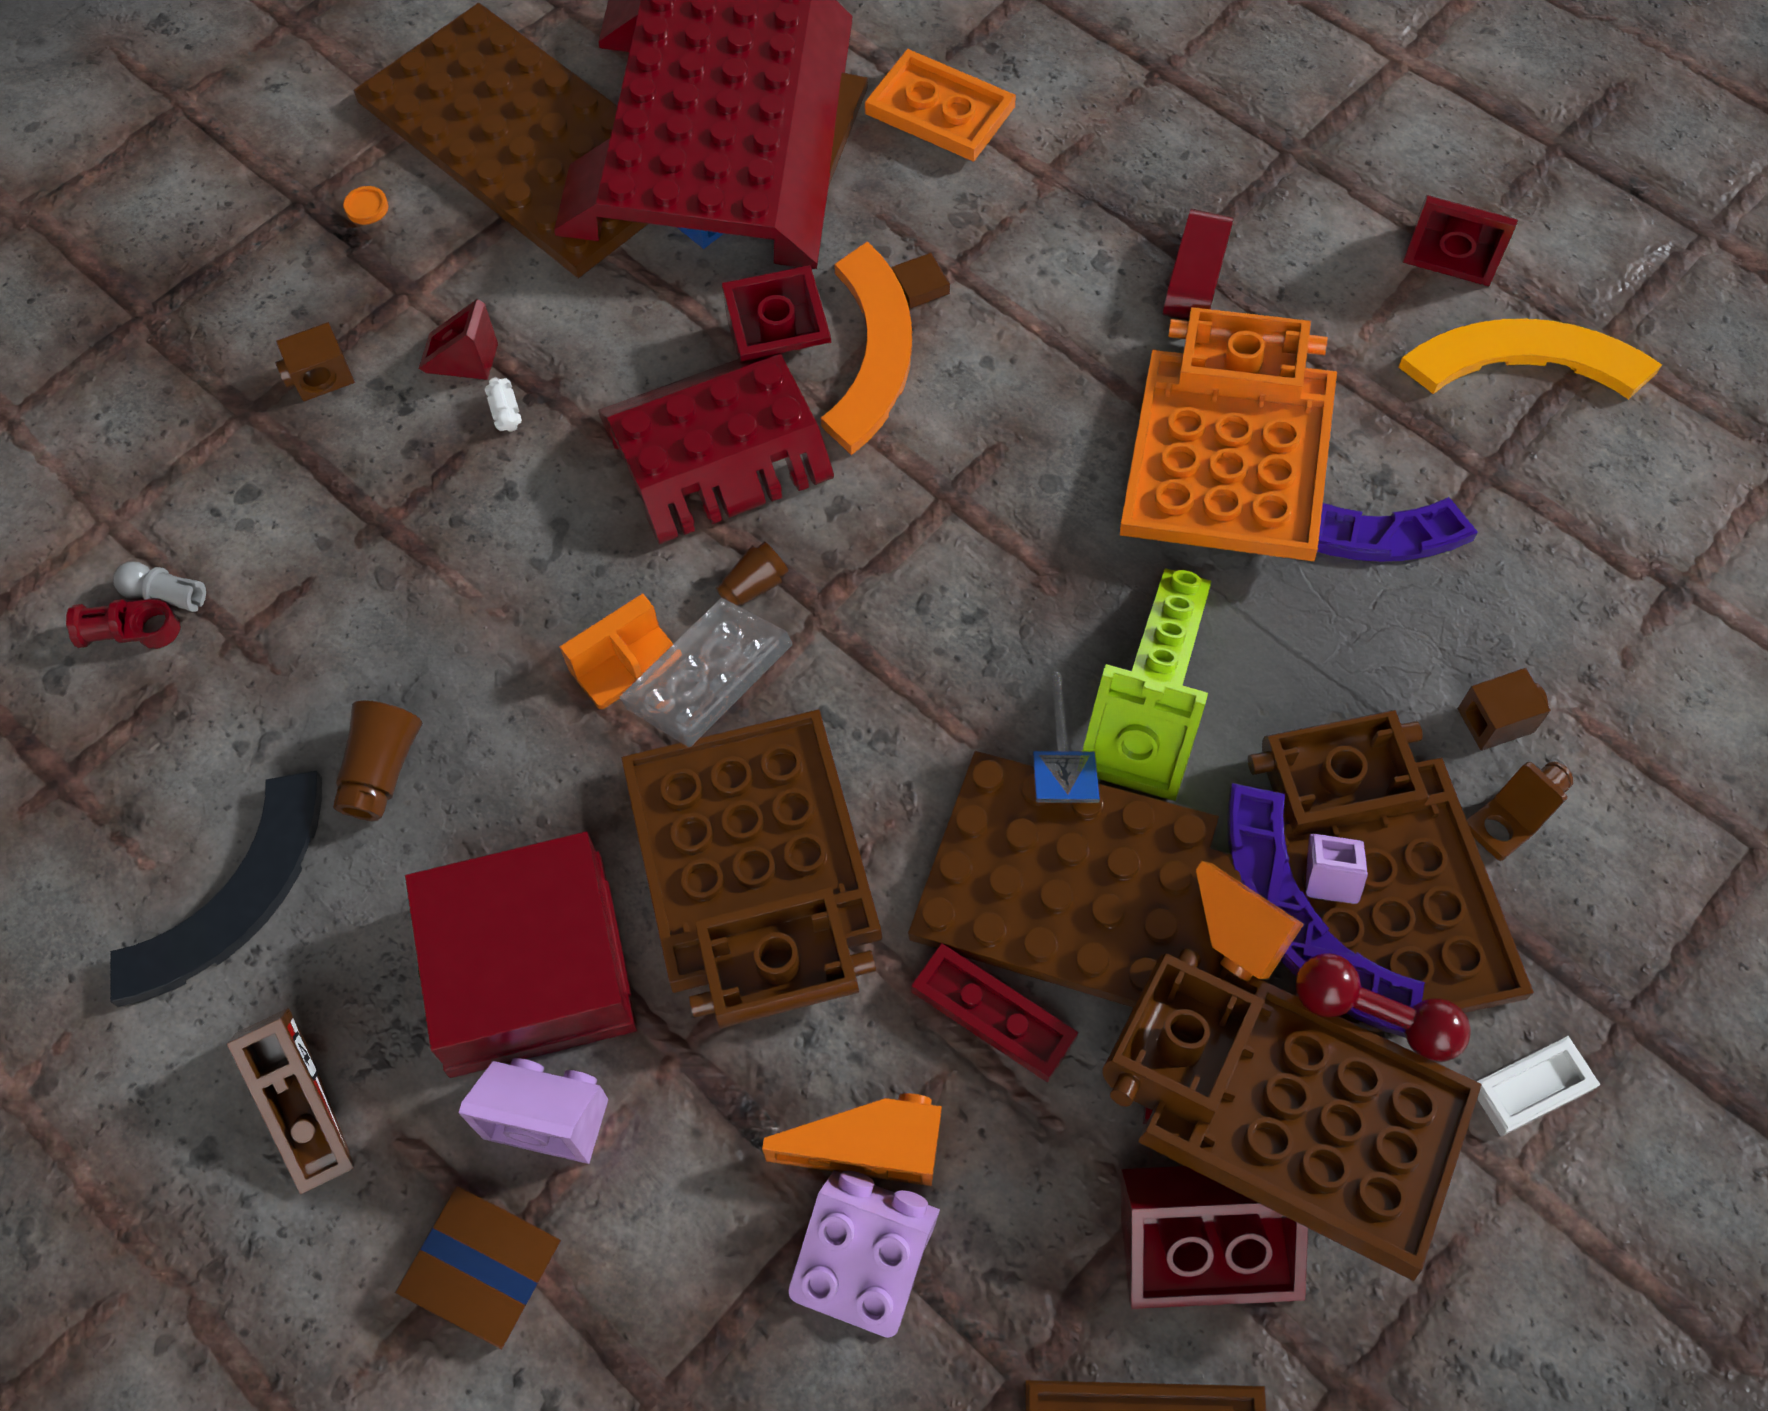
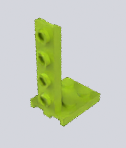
[1077,568,1212,801]

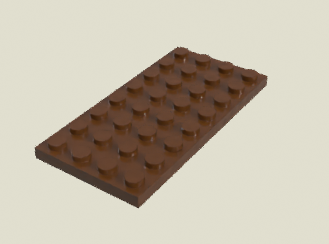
[353,3,649,279]

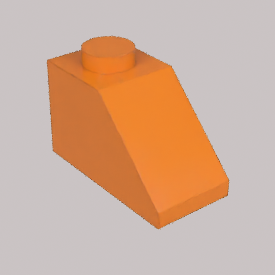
[1196,861,1304,982]

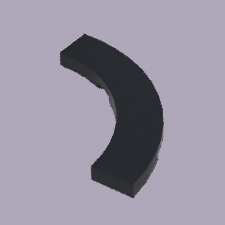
[110,770,322,1007]

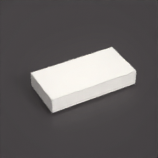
[1477,1036,1600,1137]

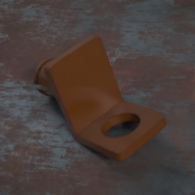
[1467,761,1573,861]

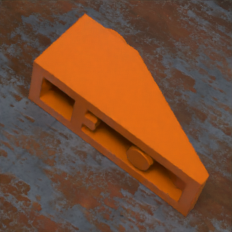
[762,1093,942,1186]

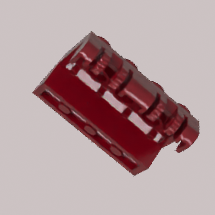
[598,353,834,545]

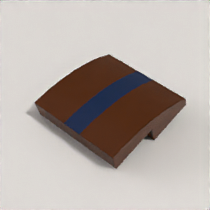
[394,1186,561,1350]

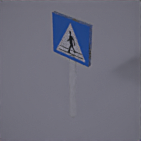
[1033,671,1100,803]

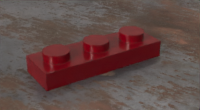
[911,943,1079,1083]

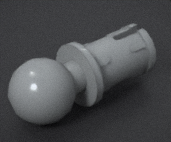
[113,562,206,612]

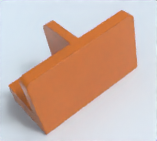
[560,593,680,710]

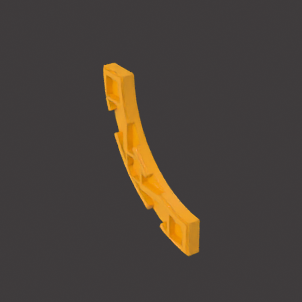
[1398,318,1662,400]

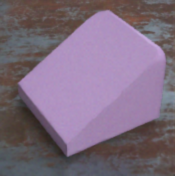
[1306,834,1368,904]

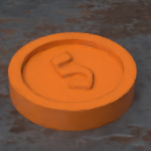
[343,186,389,225]

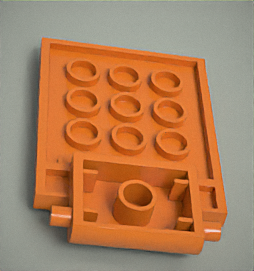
[1120,307,1337,562]

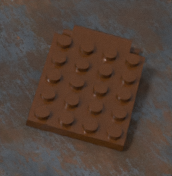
[621,709,882,1029]
[1248,710,1534,1033]
[908,751,1241,1008]
[1102,949,1482,1281]

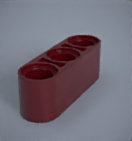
[1162,209,1234,321]

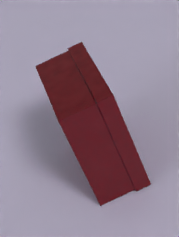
[405,831,637,1078]

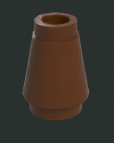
[715,541,789,610]

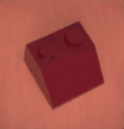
[1403,194,1518,286]
[722,265,831,361]

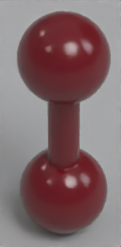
[1296,953,1471,1062]

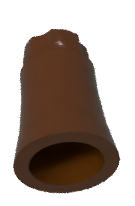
[333,700,423,821]

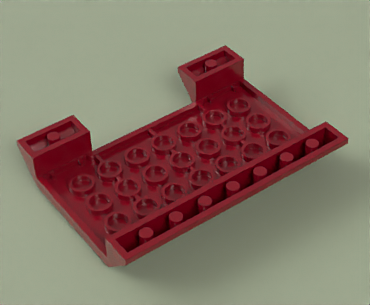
[554,0,853,269]

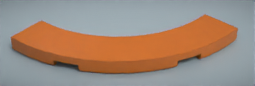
[821,241,912,455]

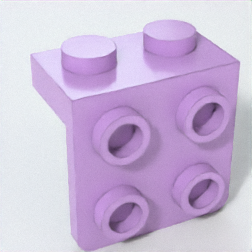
[789,1170,940,1338]

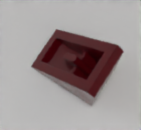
[418,299,498,380]

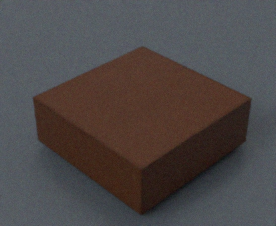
[891,253,950,308]

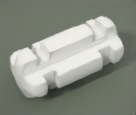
[485,377,522,432]

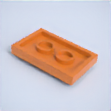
[865,49,1016,162]

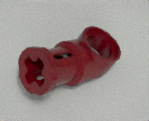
[66,599,181,649]

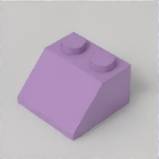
[458,1058,608,1164]

